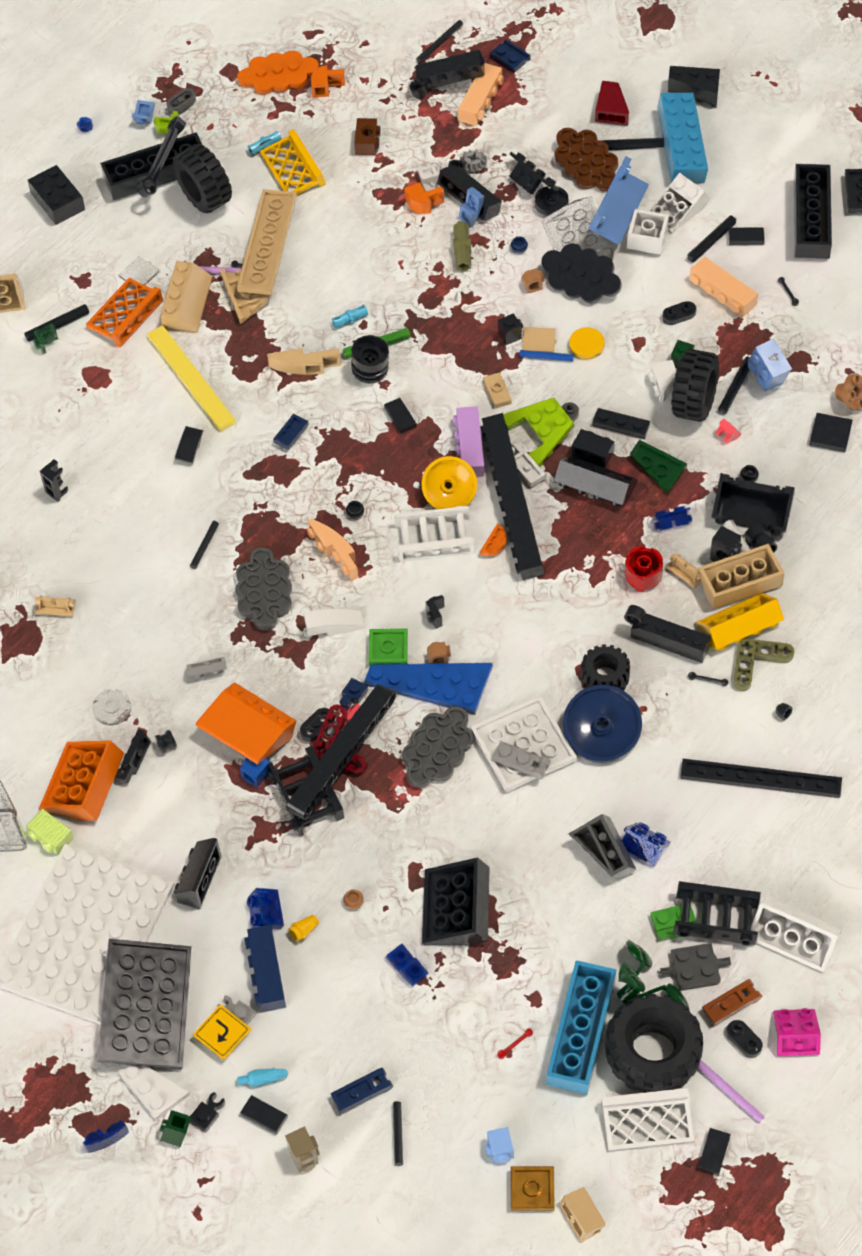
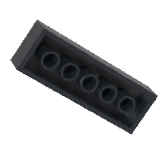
[100,132,202,200]
[794,164,832,259]

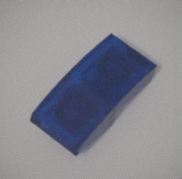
[385,943,429,987]
[83,1120,129,1153]

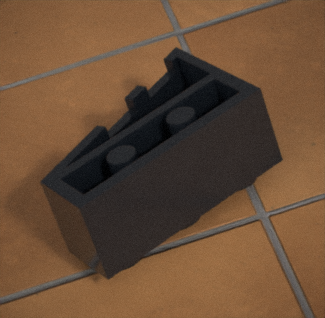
[668,66,720,108]

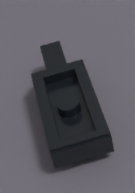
[115,730,151,783]

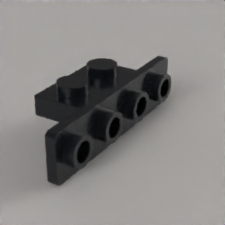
[509,152,560,195]

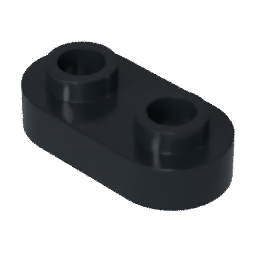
[662,301,697,325]
[300,708,333,741]
[726,1020,763,1058]

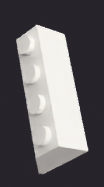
[751,896,843,972]

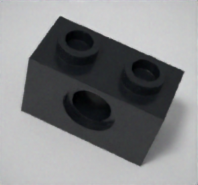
[710,525,742,562]

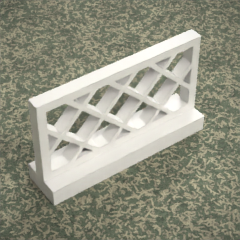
[601,1088,694,1151]

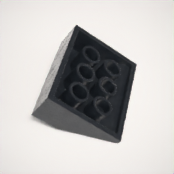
[422,857,490,945]

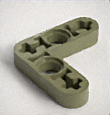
[734,639,794,691]

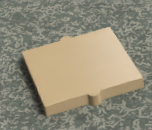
[522,327,557,353]

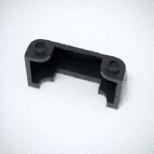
[711,473,795,536]

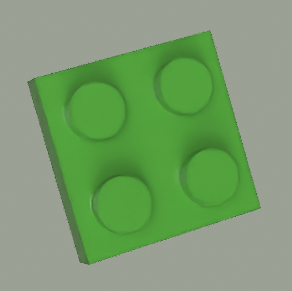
[369,628,408,666]

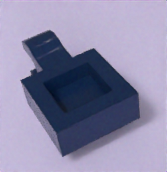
[339,678,369,710]

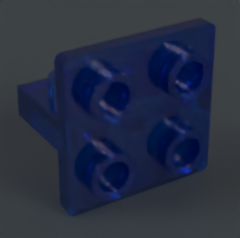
[622,822,671,866]

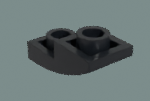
[175,426,204,464]

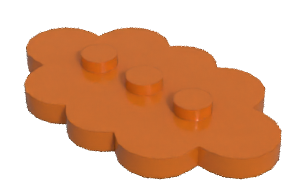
[237,51,319,95]

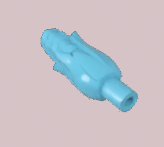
[237,1067,288,1087]

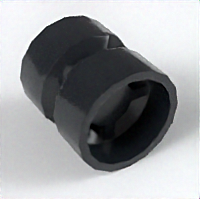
[744,523,778,553]

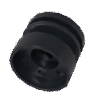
[351,335,389,384]

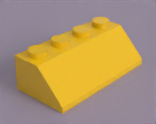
[695,593,784,650]

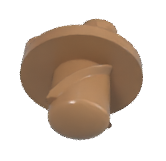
[835,373,862,410]

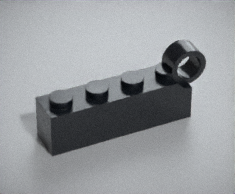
[409,50,485,98]
[437,160,502,221]
[624,605,711,663]

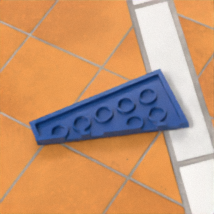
[364,663,493,714]

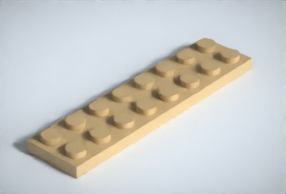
[237,189,297,295]

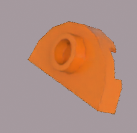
[480,523,507,556]

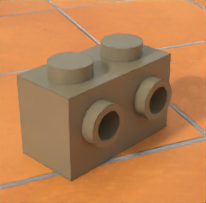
[285,1126,320,1172]

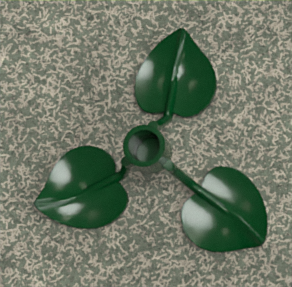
[616,940,690,1011]

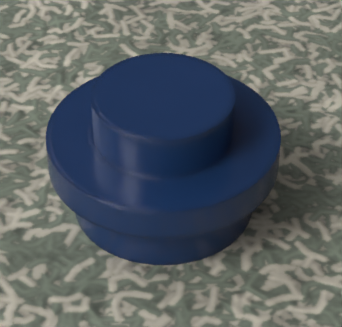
[510,236,528,253]

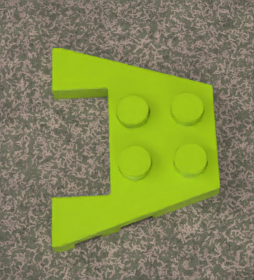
[503,397,575,467]

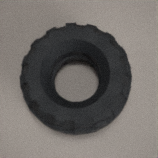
[605,994,703,1093]

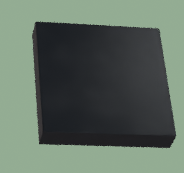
[809,413,853,452]

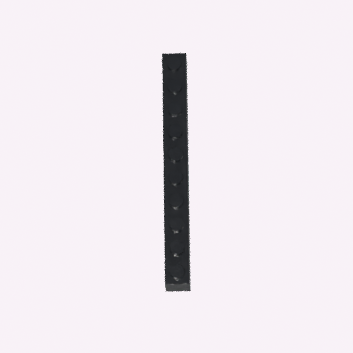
[480,413,545,580]

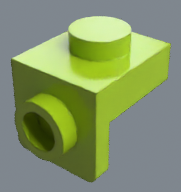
[153,111,179,134]

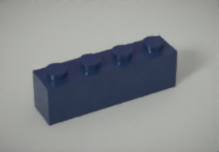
[244,925,286,1012]

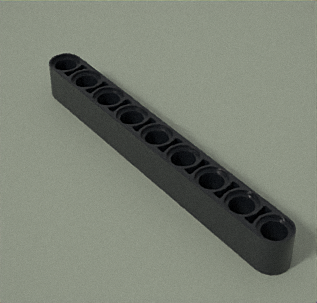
[286,684,396,820]

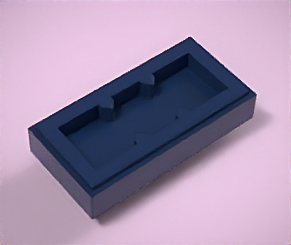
[273,414,309,450]

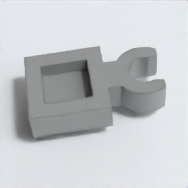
[217,995,256,1025]

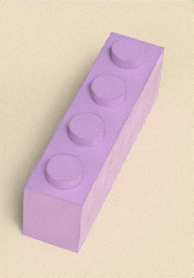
[453,406,484,477]

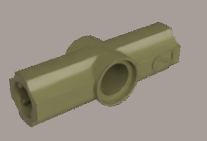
[453,221,471,272]

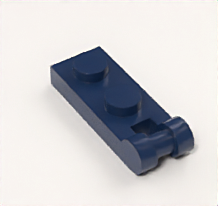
[330,1068,393,1114]

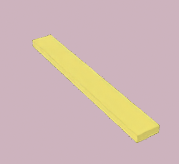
[147,325,236,432]

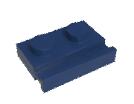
[490,39,531,73]

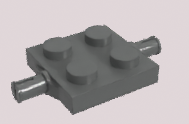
[660,943,731,990]

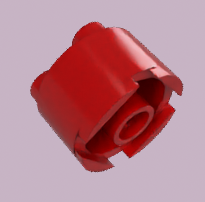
[624,546,663,592]

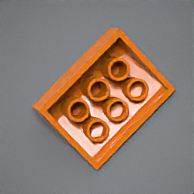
[195,682,296,765]
[39,740,124,821]

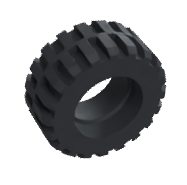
[172,144,232,213]
[671,349,719,422]

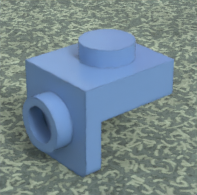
[132,100,155,125]

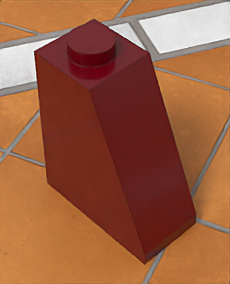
[595,80,629,126]

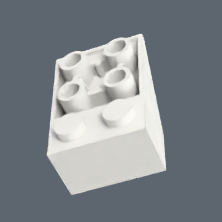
[649,173,710,233]

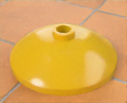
[421,456,477,509]

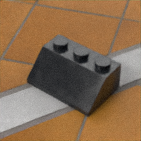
[174,838,222,909]

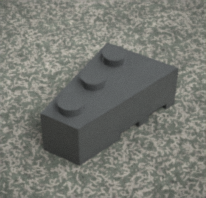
[569,814,637,880]

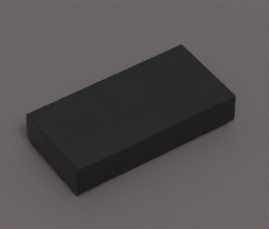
[728,227,765,245]
[384,398,417,434]
[240,1095,288,1135]
[698,1128,731,1176]

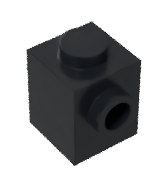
[498,313,523,345]

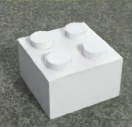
[627,209,669,255]

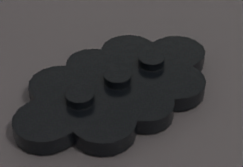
[541,243,622,304]

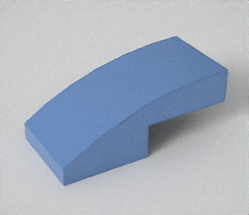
[459,187,484,228]

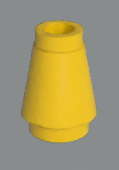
[288,914,319,942]

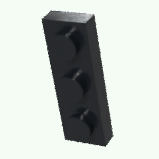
[592,408,650,439]

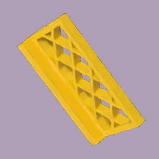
[260,129,326,195]

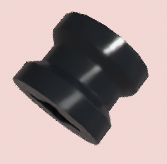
[155,730,177,753]

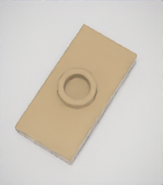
[483,372,512,408]

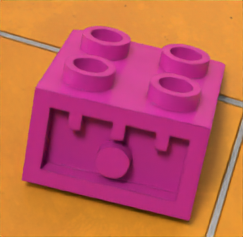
[773,1008,821,1056]

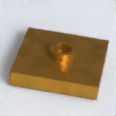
[511,1166,555,1211]

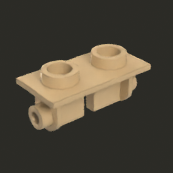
[666,553,702,589]
[35,596,76,616]

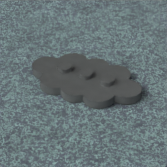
[235,548,292,631]
[402,706,473,788]

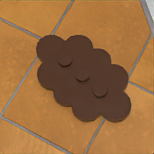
[555,127,619,192]

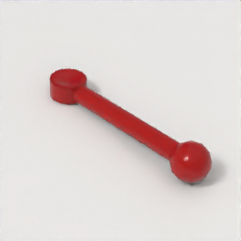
[497,1028,533,1059]

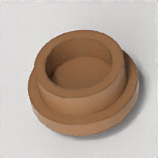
[343,889,364,910]

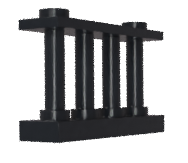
[267,746,344,837]
[673,881,761,946]

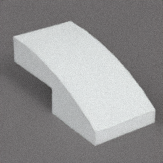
[417,165,445,196]

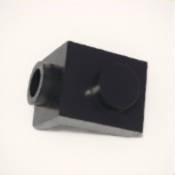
[425,595,445,629]

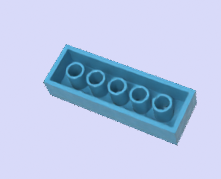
[657,93,708,183]
[546,960,617,1095]

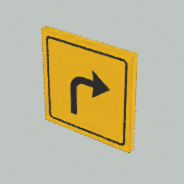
[193,1004,252,1061]

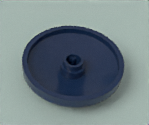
[563,685,642,763]

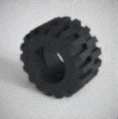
[581,644,630,691]

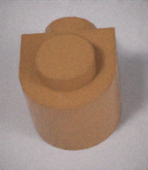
[521,268,545,293]
[427,642,451,664]

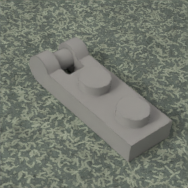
[492,741,551,779]

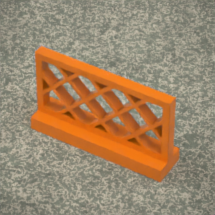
[86,278,164,347]

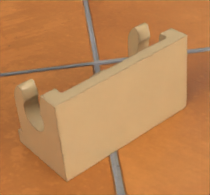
[559,1187,606,1243]

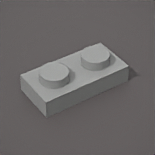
[187,657,227,678]

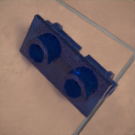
[652,506,692,531]

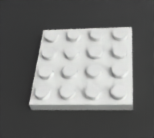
[470,696,577,792]

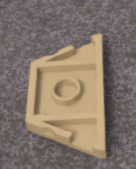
[220,269,269,324]

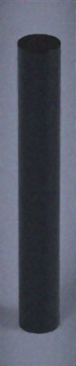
[190,520,219,569]
[393,1101,403,1166]

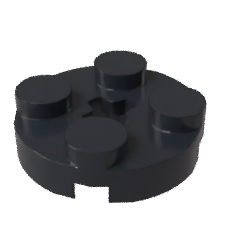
[535,186,569,219]

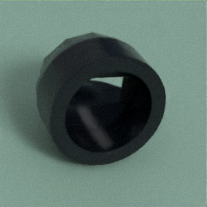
[775,703,793,720]

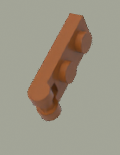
[702,979,763,1026]

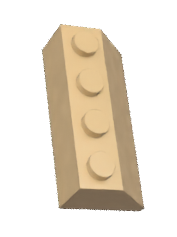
[161,261,213,333]
[698,544,784,609]

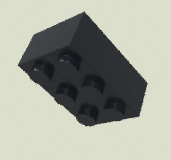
[27,165,85,225]

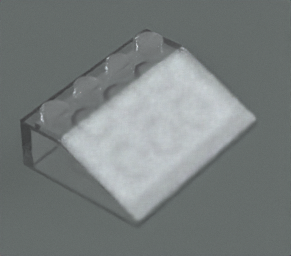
[542,196,614,261]

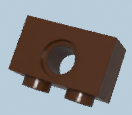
[354,118,381,155]

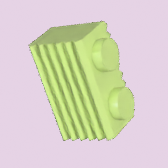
[26,809,74,855]

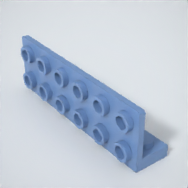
[588,156,649,245]

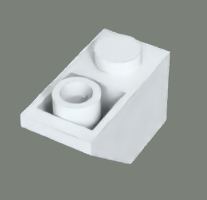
[648,360,676,403]

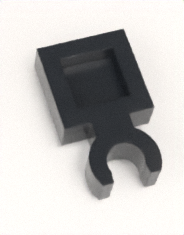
[190,1092,226,1132]

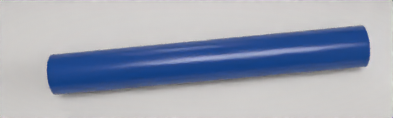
[520,350,574,362]

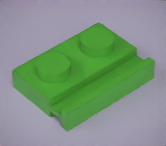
[650,904,696,942]

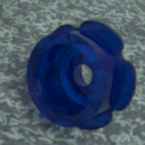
[76,117,93,132]

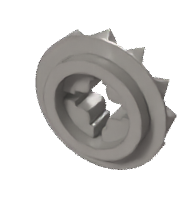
[460,149,487,172]

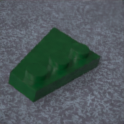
[630,440,687,495]

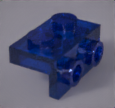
[247,888,284,929]

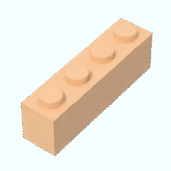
[458,63,504,126]
[690,256,758,317]

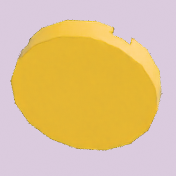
[569,327,605,359]

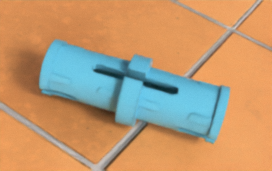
[247,131,282,155]
[332,304,368,329]

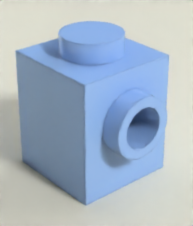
[485,1127,514,1164]

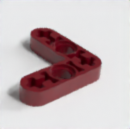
[313,704,368,774]

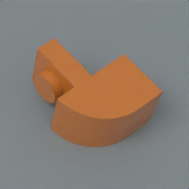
[311,65,345,98]
[404,182,444,214]

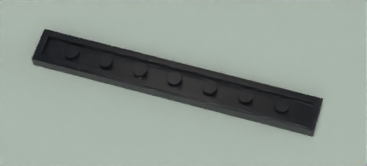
[680,758,842,798]

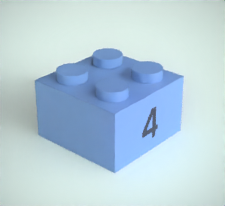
[747,339,792,392]

